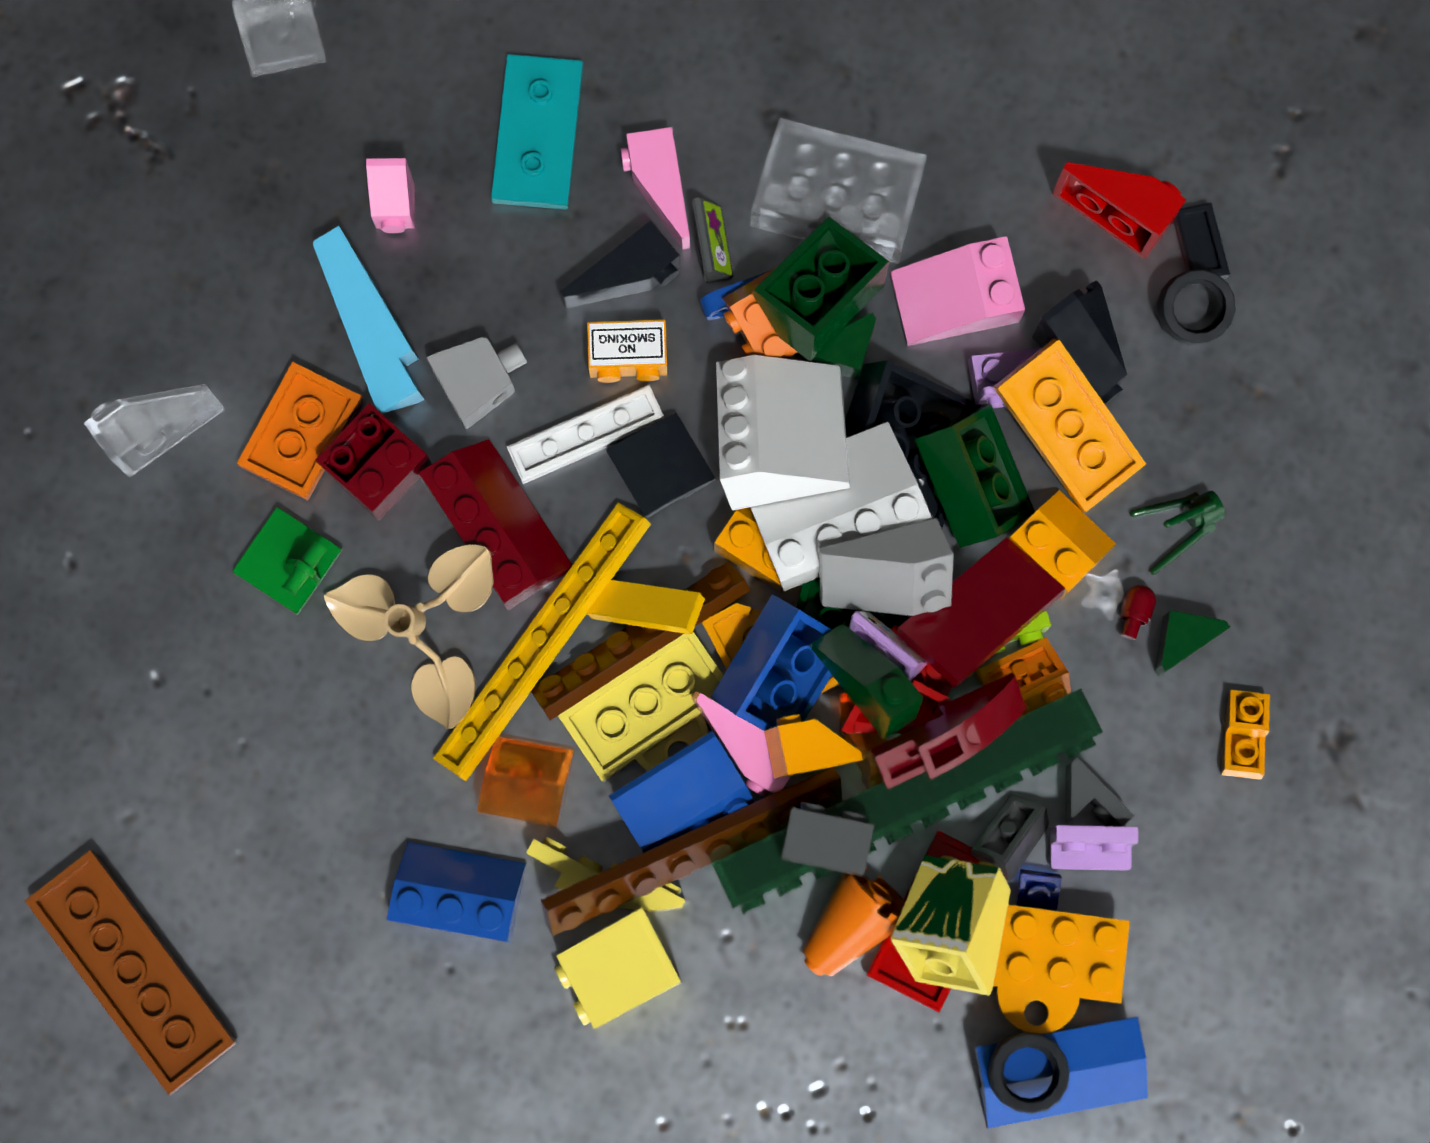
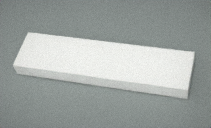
[507,385,664,484]

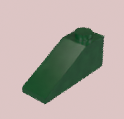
[810,624,923,739]

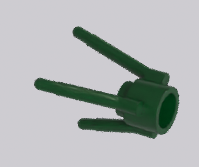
[1130,490,1225,575]

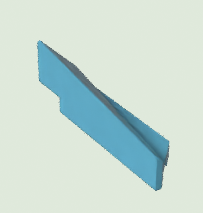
[313,226,425,413]

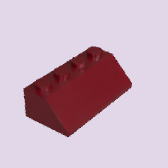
[419,439,572,611]

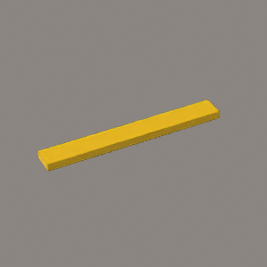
[433,503,651,782]

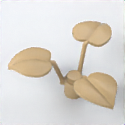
[324,545,493,729]

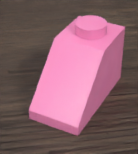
[366,158,415,233]

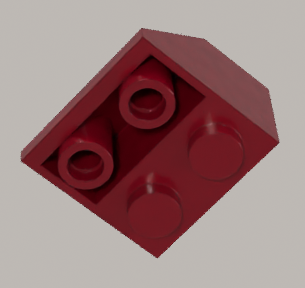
[315,403,432,521]

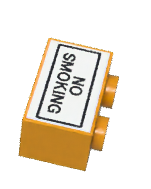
[587,320,667,383]

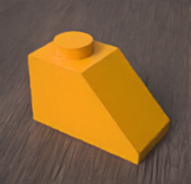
[764,714,863,779]

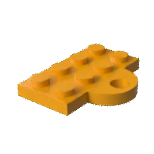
[993,905,1130,1034]

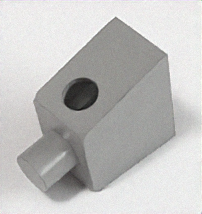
[426,337,527,429]

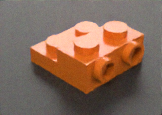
[722,266,797,359]

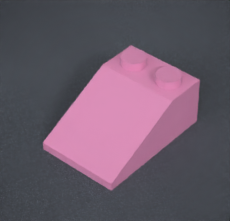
[890,236,1025,346]

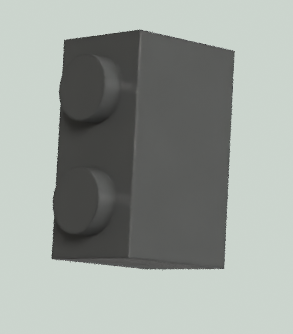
[781,803,874,877]

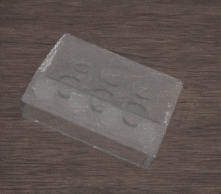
[750,118,927,264]

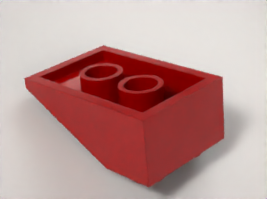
[1052,162,1187,259]

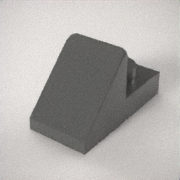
[1065,757,1134,827]

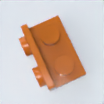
[976,637,1071,722]

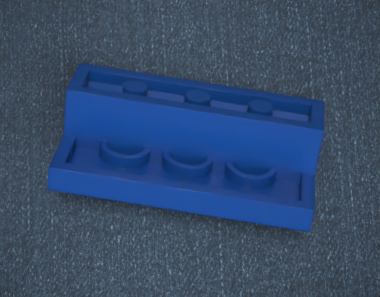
[974,1017,1148,1128]

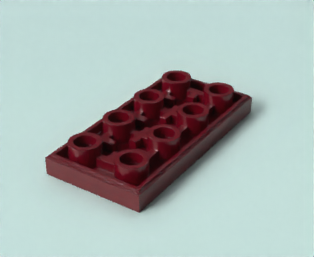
[897,537,1065,688]

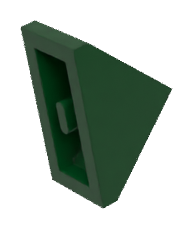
[802,312,876,380]
[1154,610,1230,677]

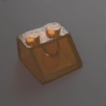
[477,737,575,830]

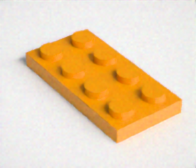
[993,339,1146,512]

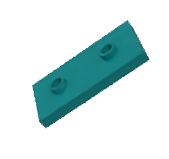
[491,54,584,210]

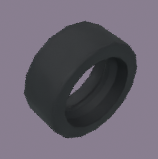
[1157,269,1236,344]
[987,1032,1070,1114]

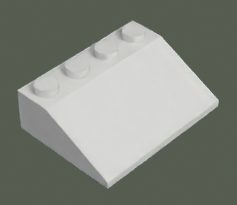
[716,355,850,510]
[750,422,932,591]

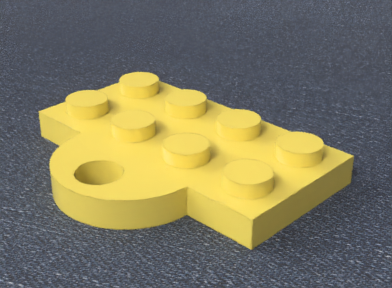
[558,632,723,783]

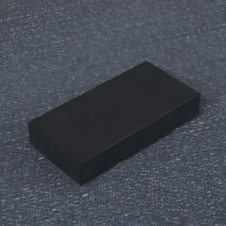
[1174,202,1230,286]

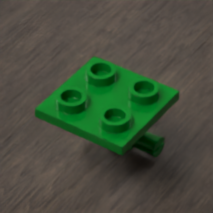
[232,507,343,615]

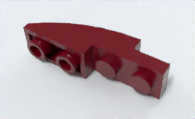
[870,673,1026,789]

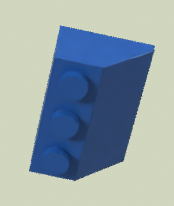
[710,594,832,731]
[609,731,755,853]
[386,842,526,943]

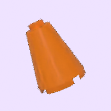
[803,867,905,976]

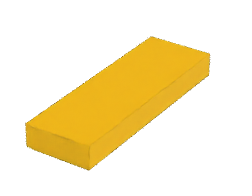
[587,580,705,635]

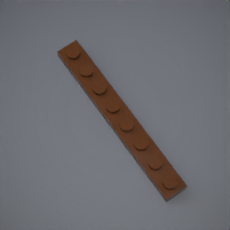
[541,767,843,936]

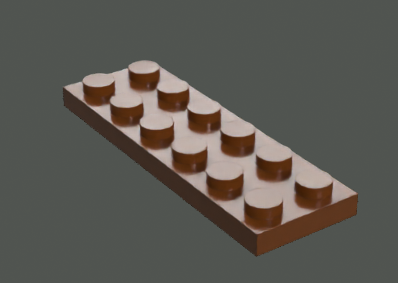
[25,850,238,1095]

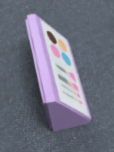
[849,611,927,682]

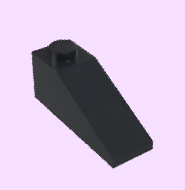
[560,221,680,308]

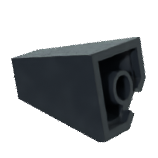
[1032,280,1127,405]

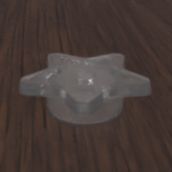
[1082,570,1127,620]

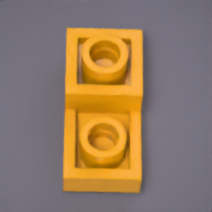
[1221,690,1270,780]

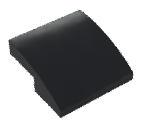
[606,413,717,518]

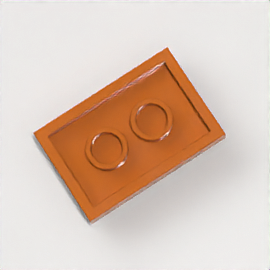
[236,361,363,501]

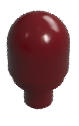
[1120,585,1156,640]

